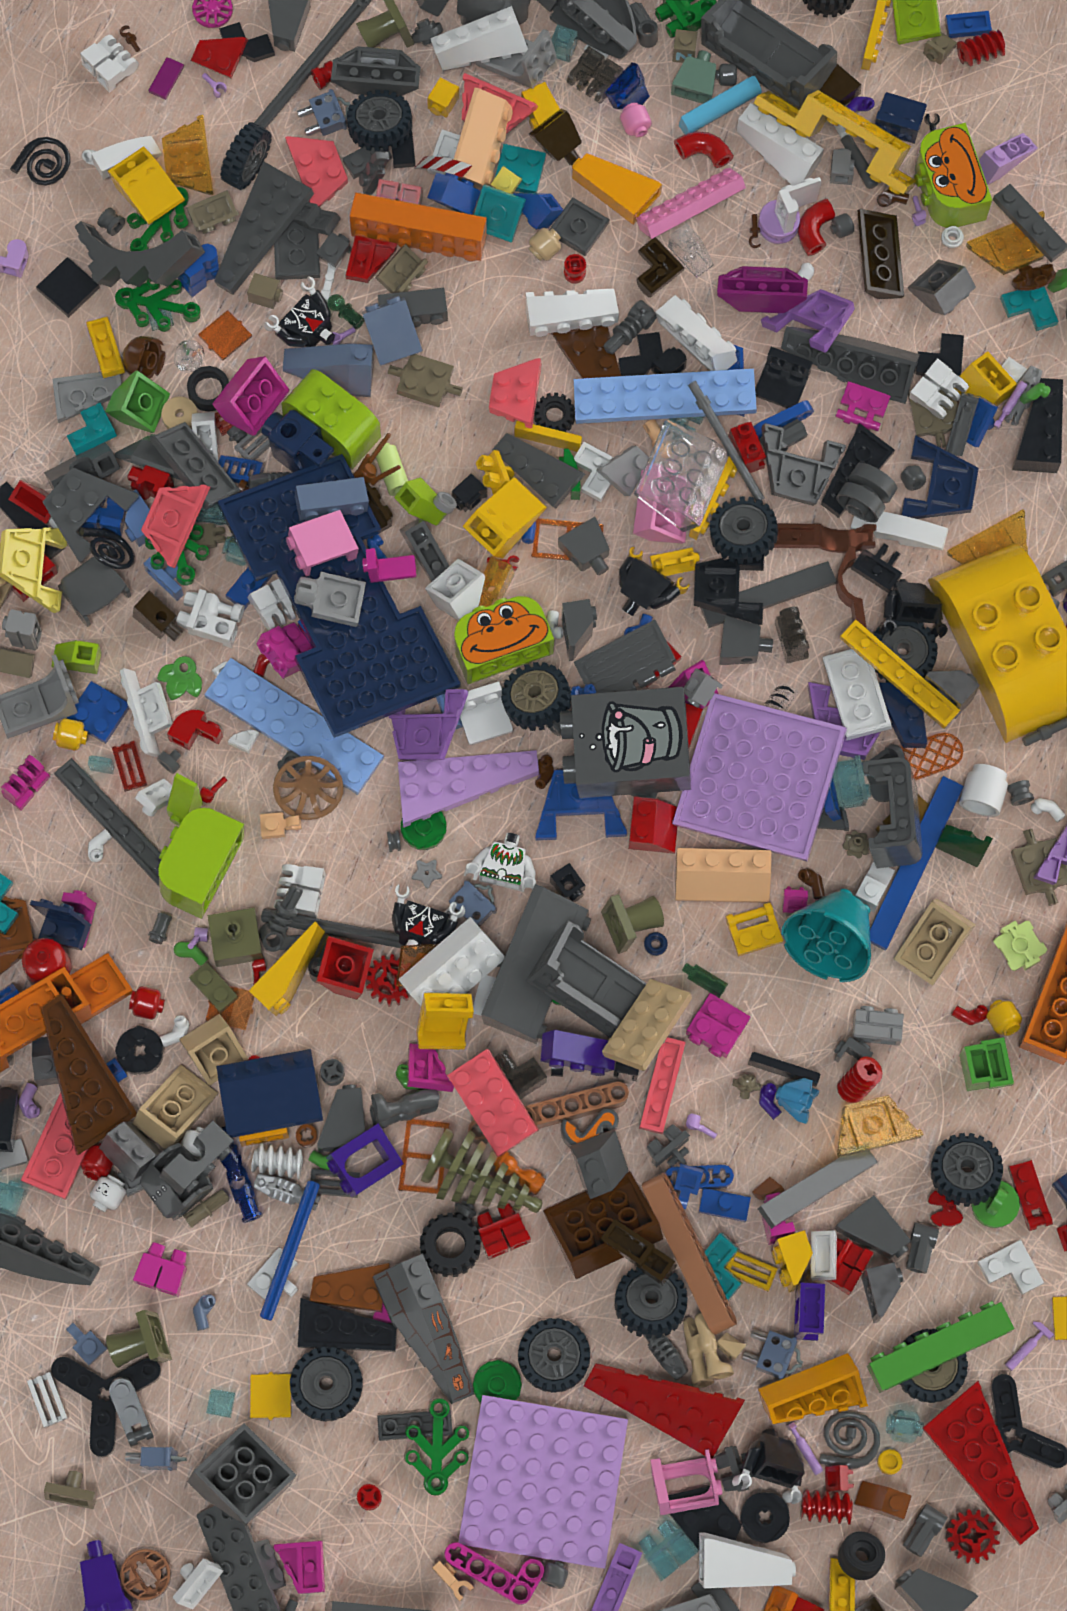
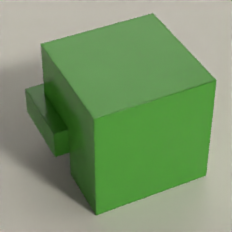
[959,1037,1014,1091]

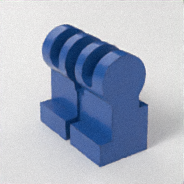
[178,244,219,297]
[82,497,126,537]

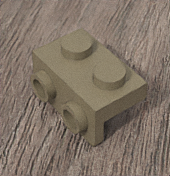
[186,190,239,234]
[375,244,428,293]

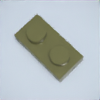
[189,962,238,1014]

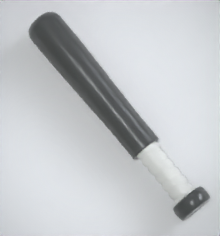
[829,122,878,189]

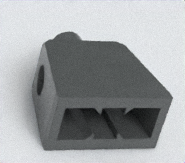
[558,517,610,576]
[719,616,773,665]

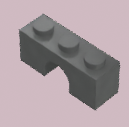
[44,442,121,490]
[159,1121,234,1197]

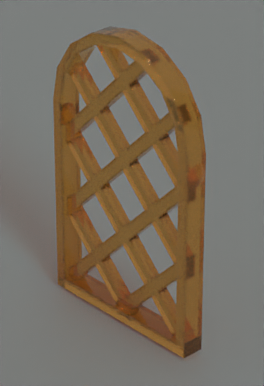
[901,733,964,781]

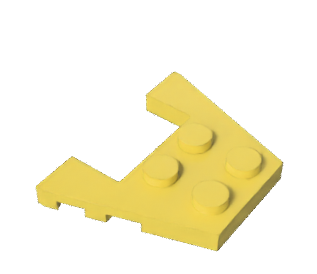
[0,527,67,613]

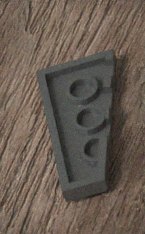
[492,433,585,508]

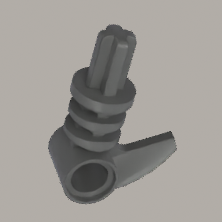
[603,300,657,354]
[259,885,303,952]

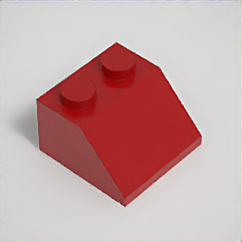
[628,797,678,854]
[316,936,374,1000]

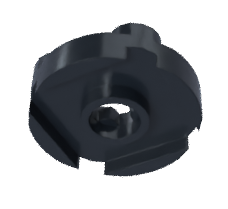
[115,1026,164,1075]
[740,1492,790,1543]

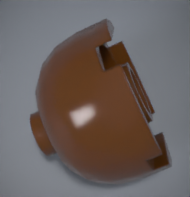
[123,336,165,381]

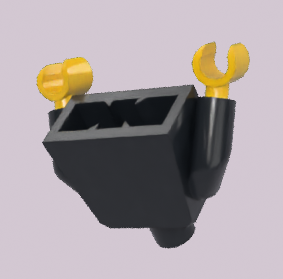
[619,547,690,616]

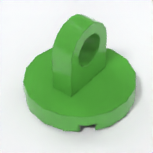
[971,1181,1020,1228]

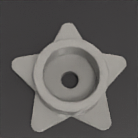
[412,860,442,889]

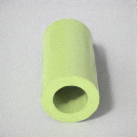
[376,443,408,496]

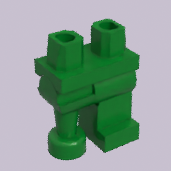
[655,0,717,38]

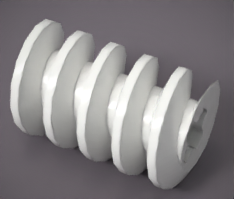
[251,1142,303,1180]

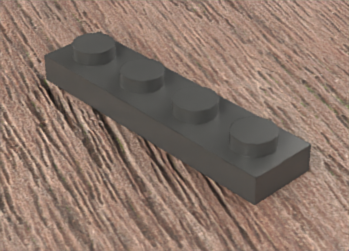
[993,184,1067,262]

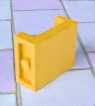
[416,993,474,1050]

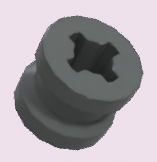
[97,207,125,236]
[1007,780,1034,806]
[320,1059,345,1086]

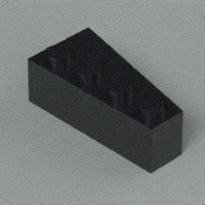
[1012,378,1063,473]

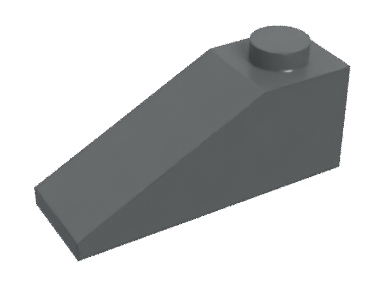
[400,518,449,582]

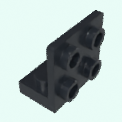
[755,347,813,408]

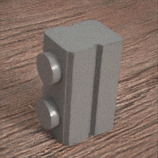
[2,609,42,651]
[852,1006,904,1046]

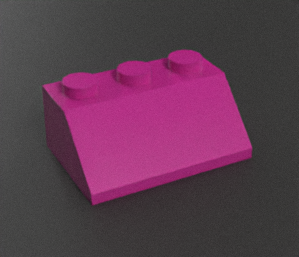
[212,356,290,436]

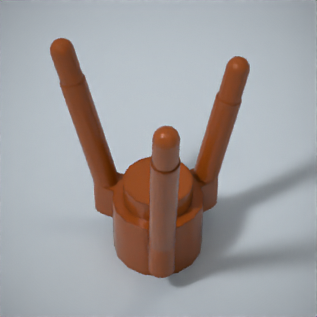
[353,433,401,486]

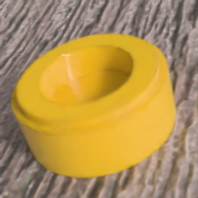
[877,1449,903,1475]

